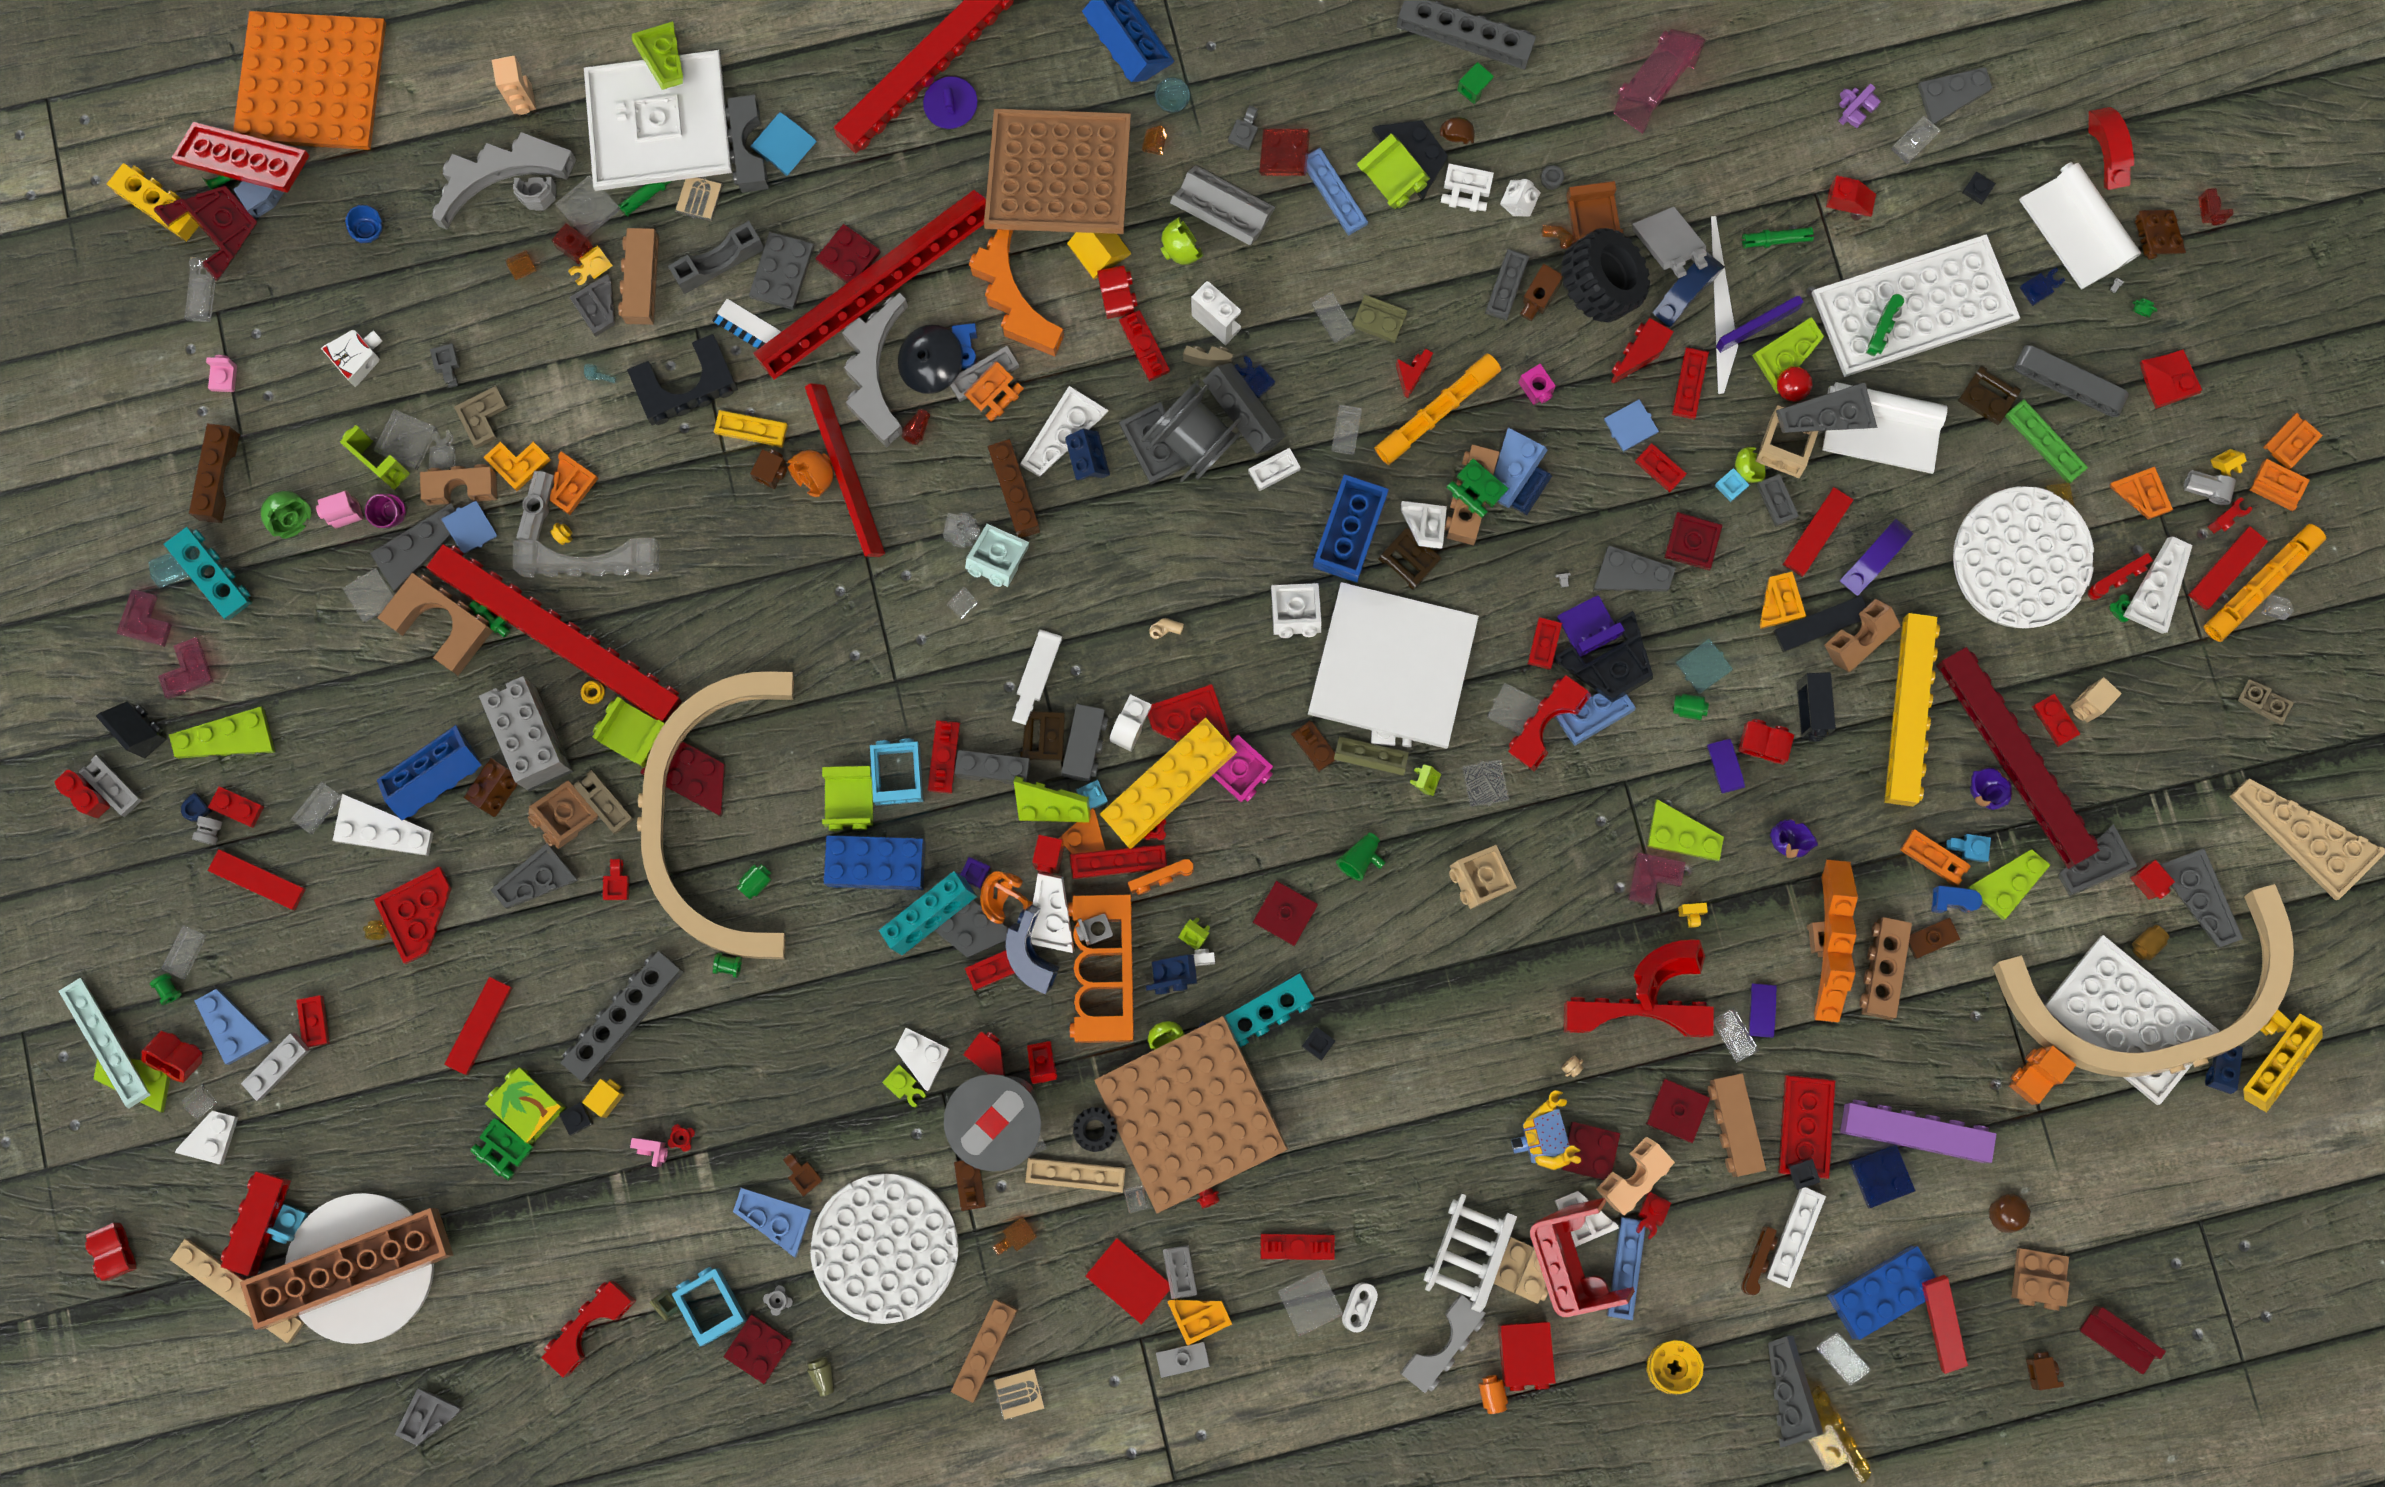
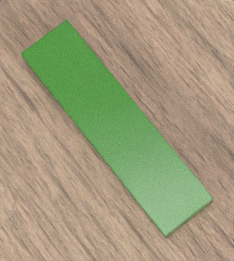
[2005,399,2088,484]

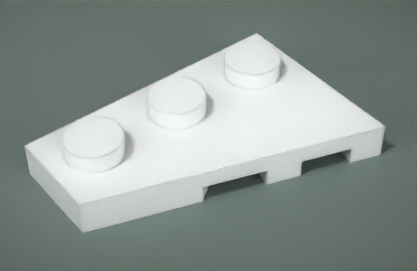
[1031,872,1075,953]

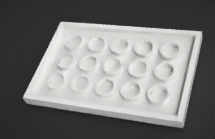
[2044,935,2219,1105]

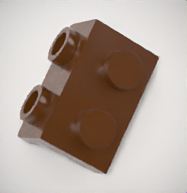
[463,758,518,817]

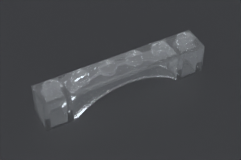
[513,538,659,577]

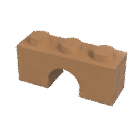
[420,464,497,506]
[1825,599,1900,672]

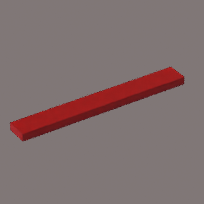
[805,383,885,557]

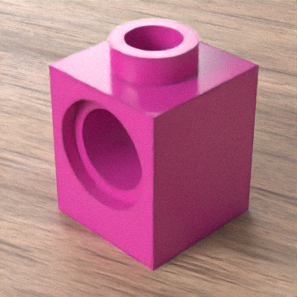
[1518,364,1556,405]

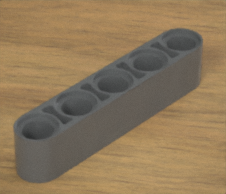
[2014,345,2129,417]

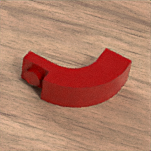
[2089,107,2134,190]
[1634,940,1705,1010]

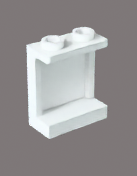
[1191,281,1241,346]

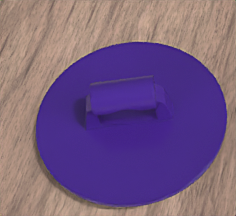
[923,77,977,129]

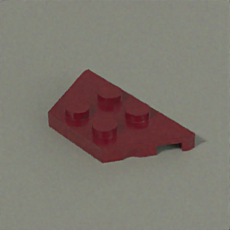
[640,742,726,817]

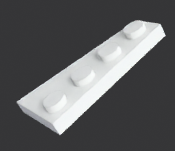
[333,794,433,856]

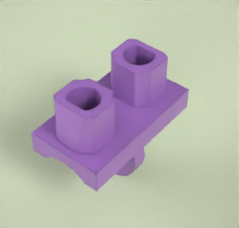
[1838,84,1881,128]

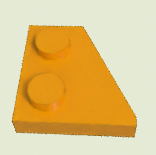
[1759,571,1806,629]
[1167,1300,1232,1346]

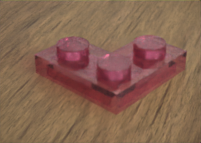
[117,589,172,647]
[158,637,214,699]
[1628,853,1686,905]

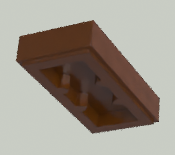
[1908,918,1960,959]

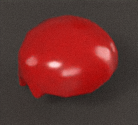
[1777,367,1813,402]

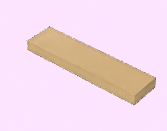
[1025,1158,1126,1193]

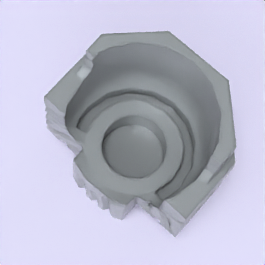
[513,177,556,211]

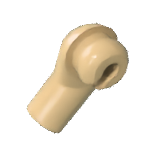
[1149,618,1184,639]

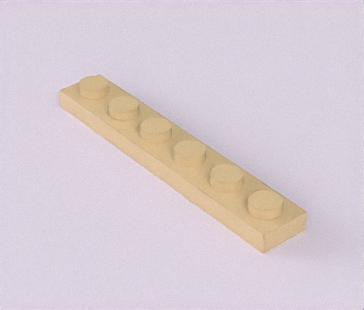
[170,1239,304,1343]

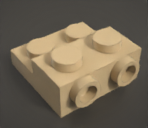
[1449,845,1517,909]
[1493,1237,1548,1304]

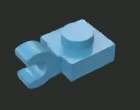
[1946,834,1991,862]

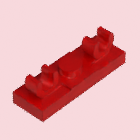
[1119,310,1170,382]
[928,720,960,794]
[1260,1234,1335,1260]

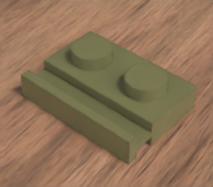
[1352,294,1407,343]

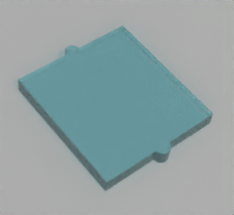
[1676,639,1733,694]

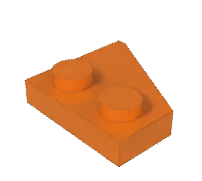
[549,451,598,515]
[2110,467,2173,520]
[1058,808,1106,854]

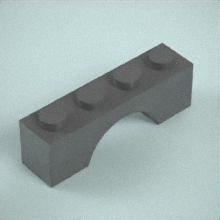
[725,95,769,193]
[668,221,764,294]

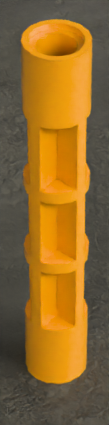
[1374,353,1501,465]
[2204,524,2326,642]

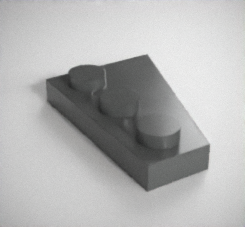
[2058,824,2137,896]

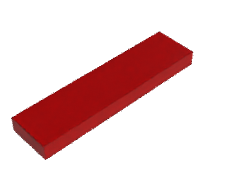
[1783,487,1853,577]
[2188,526,2268,610]
[1069,844,1167,879]
[207,849,306,911]
[444,977,512,1075]
[1922,1275,1968,1374]

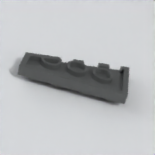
[2160,849,2243,948]

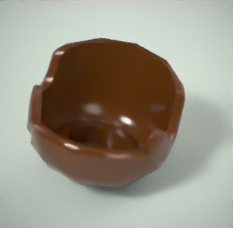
[1440,117,1475,145]
[1989,1194,2031,1233]

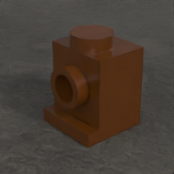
[2026,1351,2064,1390]

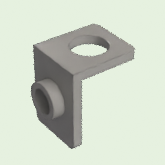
[1075,914,1113,946]

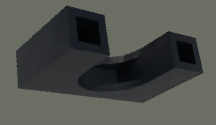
[627,334,738,425]

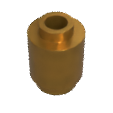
[2132,925,2170,960]

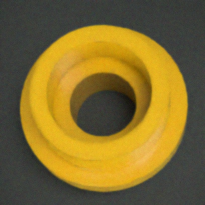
[550,523,573,545]
[581,680,605,704]

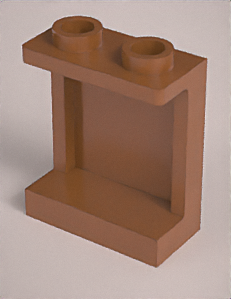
[1566,181,1624,242]

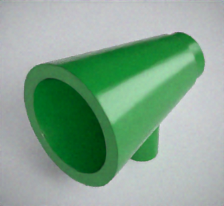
[1336,833,1385,881]

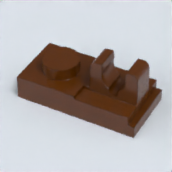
[1291,720,1336,772]
[954,1161,986,1211]

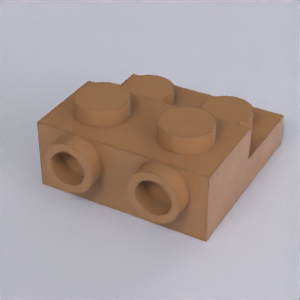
[528,780,598,849]
[2011,1248,2069,1311]

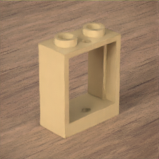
[1755,405,1818,478]

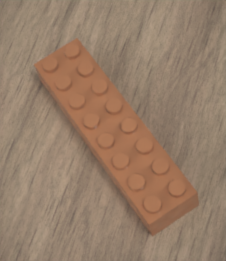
[240,1208,453,1330]

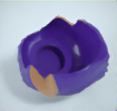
[1970,768,2012,810]
[1770,819,1818,858]

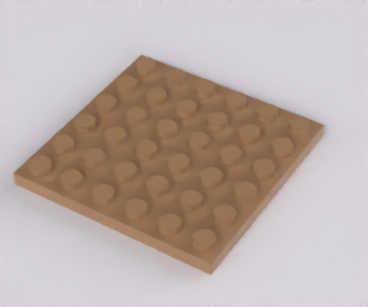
[984,109,1131,234]
[1094,1016,1289,1214]

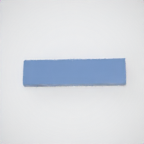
[1300,148,1368,236]
[1607,1217,1646,1320]

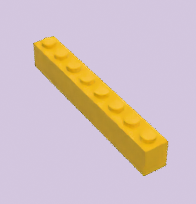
[1884,613,1940,807]

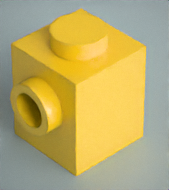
[582,1079,625,1118]

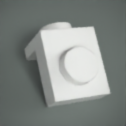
[1191,949,1215,966]

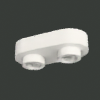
[1342,1282,1377,1332]

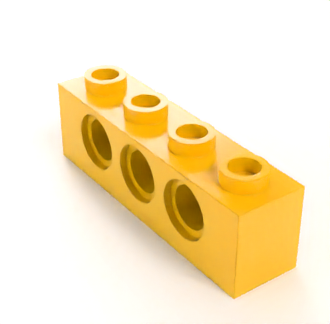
[106,163,199,242]
[2243,1014,2323,1113]

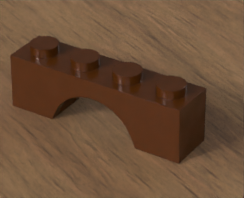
[189,423,240,523]
[987,439,1040,538]

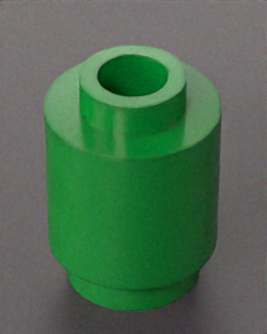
[1673,694,1709,720]
[736,864,772,900]

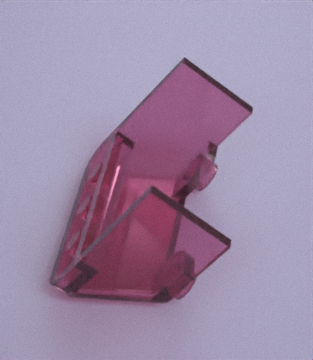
[1614,29,1706,134]

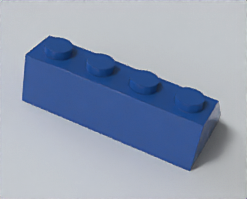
[1082,0,1174,82]
[377,725,481,821]

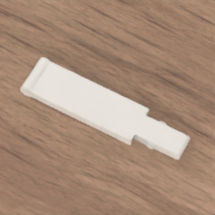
[1012,629,1063,725]

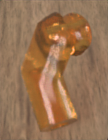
[1542,226,1574,249]

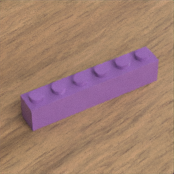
[1840,1100,1996,1163]

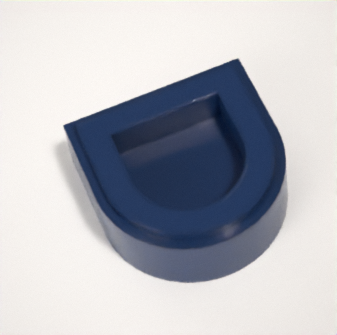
[181,792,212,822]

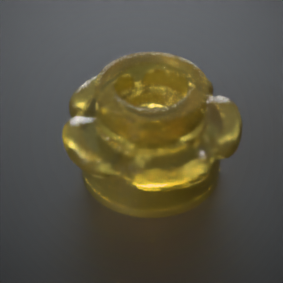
[363,921,387,940]

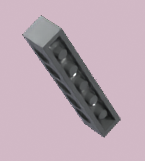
[1396,0,1536,70]
[560,951,684,1083]

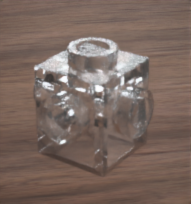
[943,513,980,548]

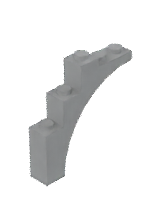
[432,132,576,229]
[842,293,908,448]

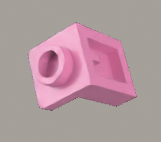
[206,355,237,392]
[630,1138,668,1167]

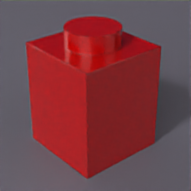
[2130,860,2175,900]

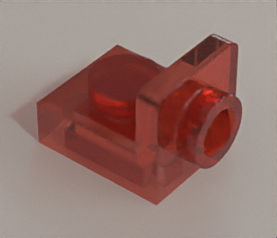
[2198,188,2234,225]

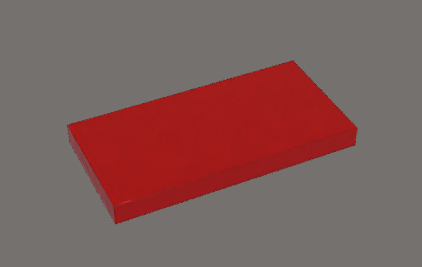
[1778,1075,1835,1179]

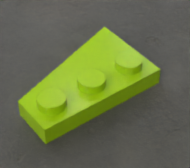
[632,21,683,90]

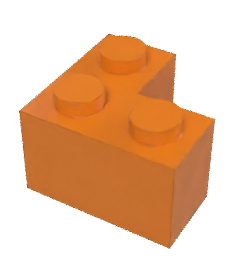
[2009,1046,2076,1105]

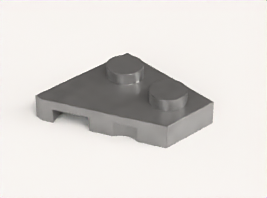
[570,274,615,337]
[395,1388,463,1446]

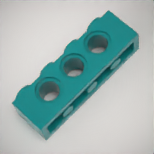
[163,527,252,620]
[879,871,977,955]
[1225,973,1314,1048]

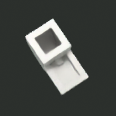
[1110,694,1152,752]

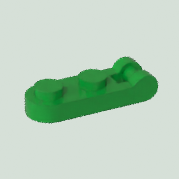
[1865,294,1904,357]

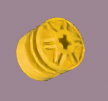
[1646,1340,1704,1395]

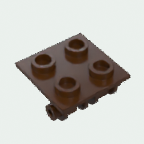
[2135,210,2186,260]

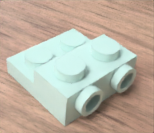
[965,524,1029,587]

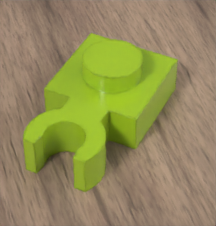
[882,1065,927,1108]

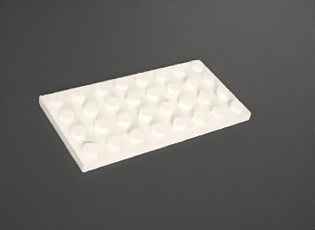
[1812,234,2020,377]

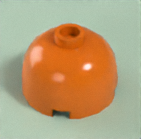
[787,450,834,497]

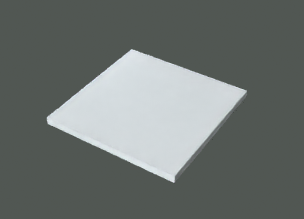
[584,50,732,191]
[1308,582,1479,749]

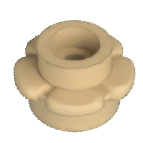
[1561,1055,1583,1078]

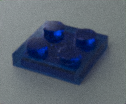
[1849,1145,1915,1208]

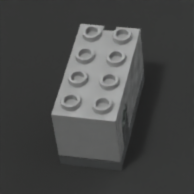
[479,676,573,792]

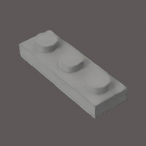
[950,346,1019,402]
[241,1033,310,1101]

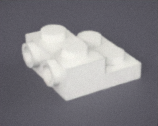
[1271,583,1321,638]

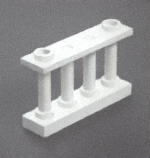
[1424,1194,1517,1313]

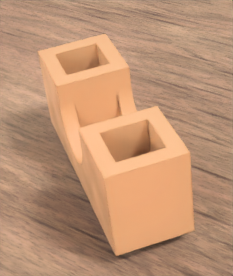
[492,55,536,115]
[1596,1137,1675,1216]

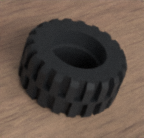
[1561,228,1650,323]

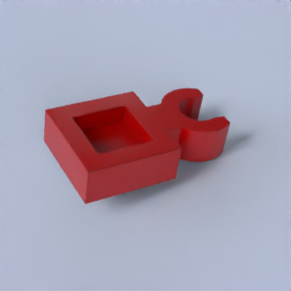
[1636,1192,1671,1239]

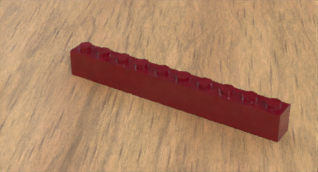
[1937,647,2100,869]

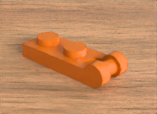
[1900,829,1971,887]
[1128,859,1194,895]

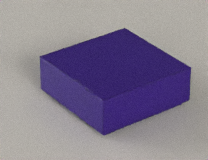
[960,857,991,889]

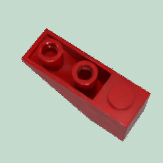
[1611,318,1674,383]

